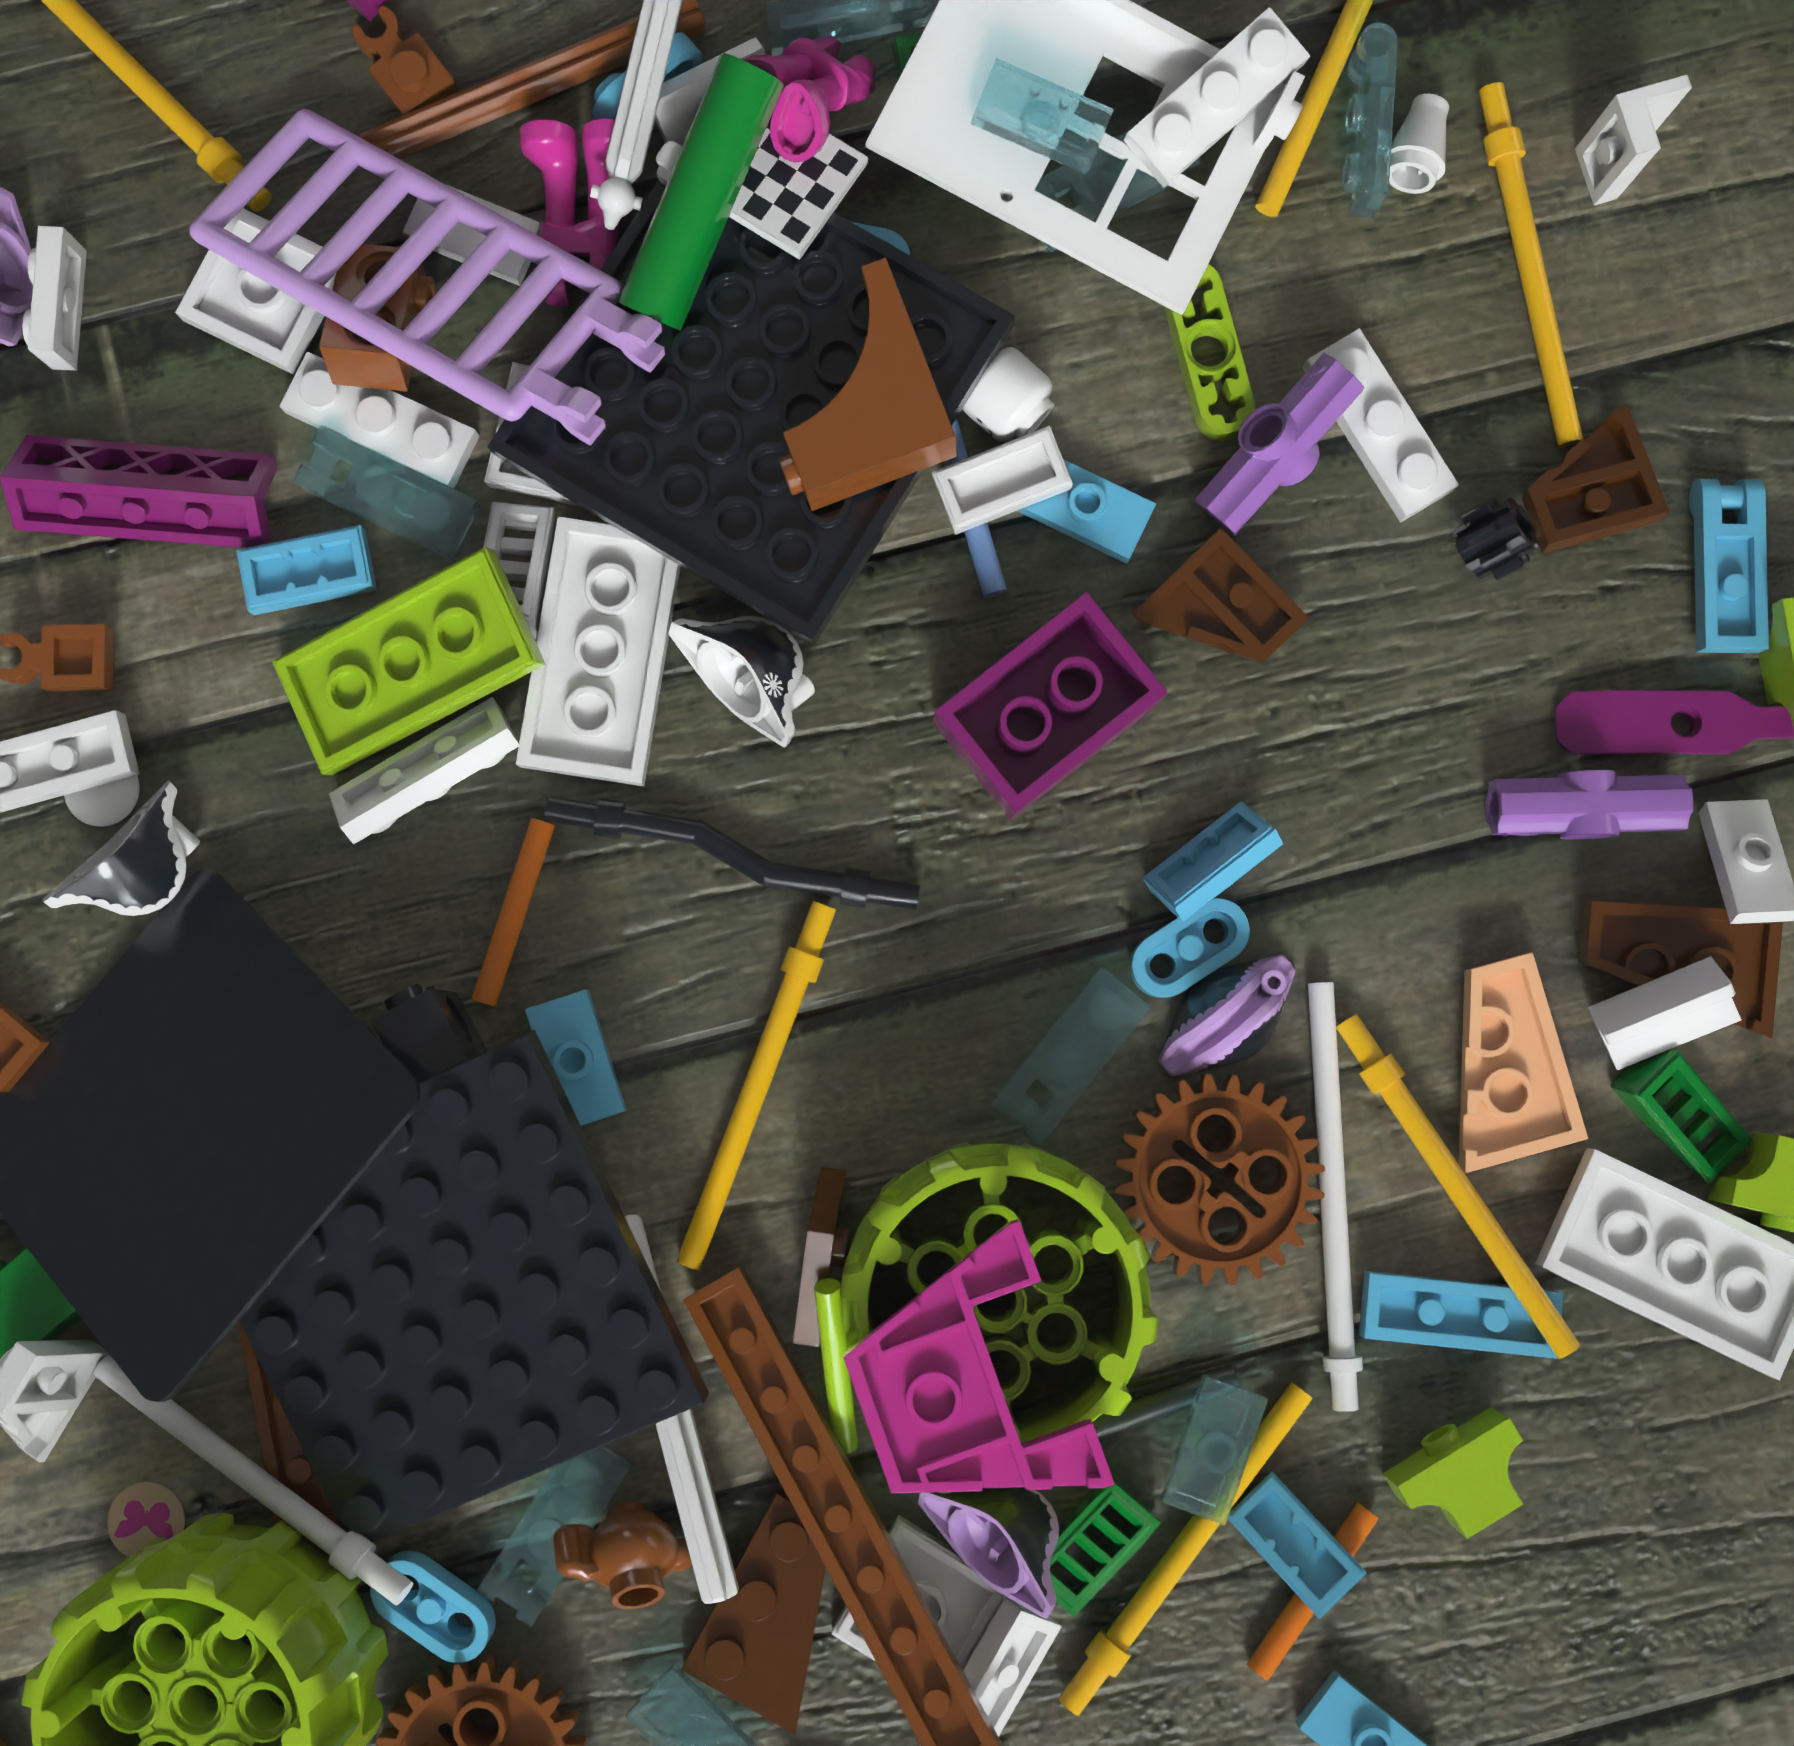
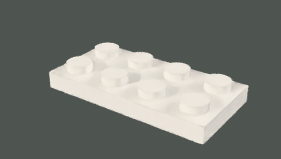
[516,517,681,786]
[1535,1148,1794,1380]

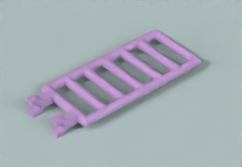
[189,109,665,446]

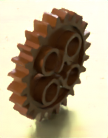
[1113,1074,1325,1285]
[375,1654,589,1746]

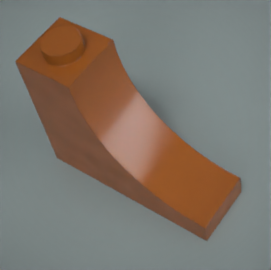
[778,257,957,511]

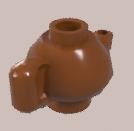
[553,1501,692,1609]

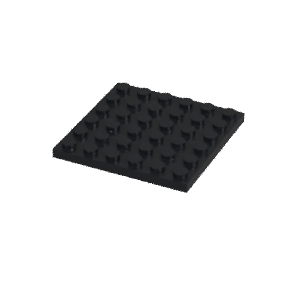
[487,139,1015,646]
[239,1029,709,1542]

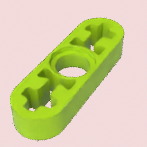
[1164,264,1255,442]

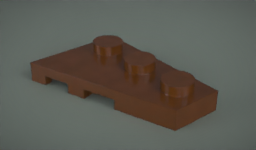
[1579,899,1783,1039]
[681,1489,826,1735]

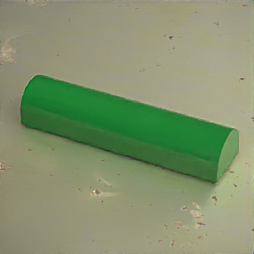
[618,52,784,330]

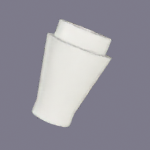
[1383,94,1449,194]

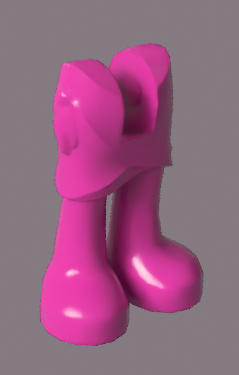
[744,35,876,163]
[520,119,620,307]

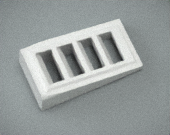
[483,502,556,640]

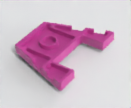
[843,1219,1115,1493]

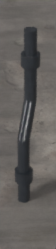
[544,797,920,910]

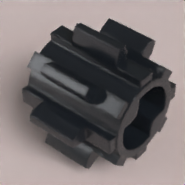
[1453,497,1539,580]

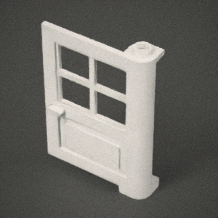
[865,0,1305,315]

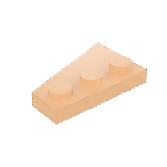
[1459,952,1589,1173]

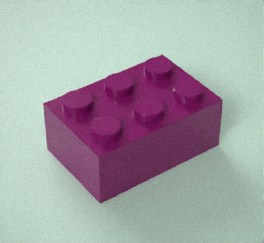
[933,592,1168,821]

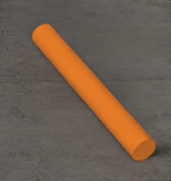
[471,818,555,1007]
[1247,1502,1379,1681]

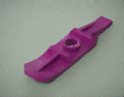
[1555,690,1794,755]

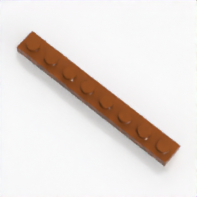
[683,1266,1002,1746]

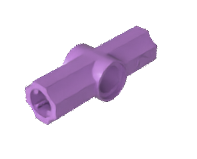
[1195,352,1365,536]
[1485,770,1693,840]

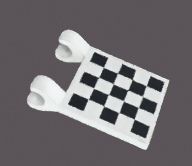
[656,108,868,260]

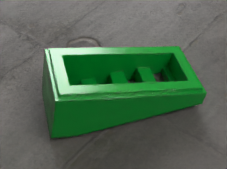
[1610,1049,1753,1185]
[1050,1476,1161,1617]

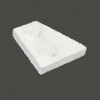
[0,1339,110,1462]

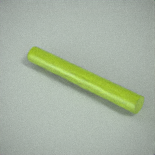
[814,1278,858,1454]

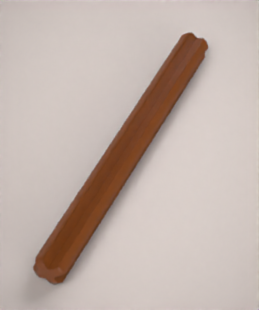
[359,0,705,159]

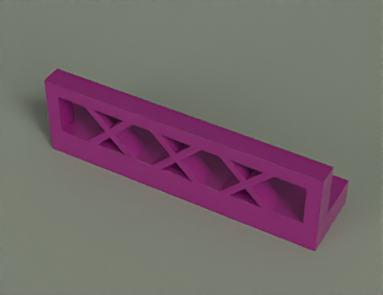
[0,435,277,548]

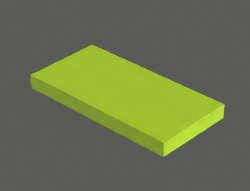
[272,547,546,776]

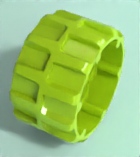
[840,1143,1159,1443]
[22,1513,388,1746]

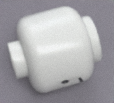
[962,347,1055,442]

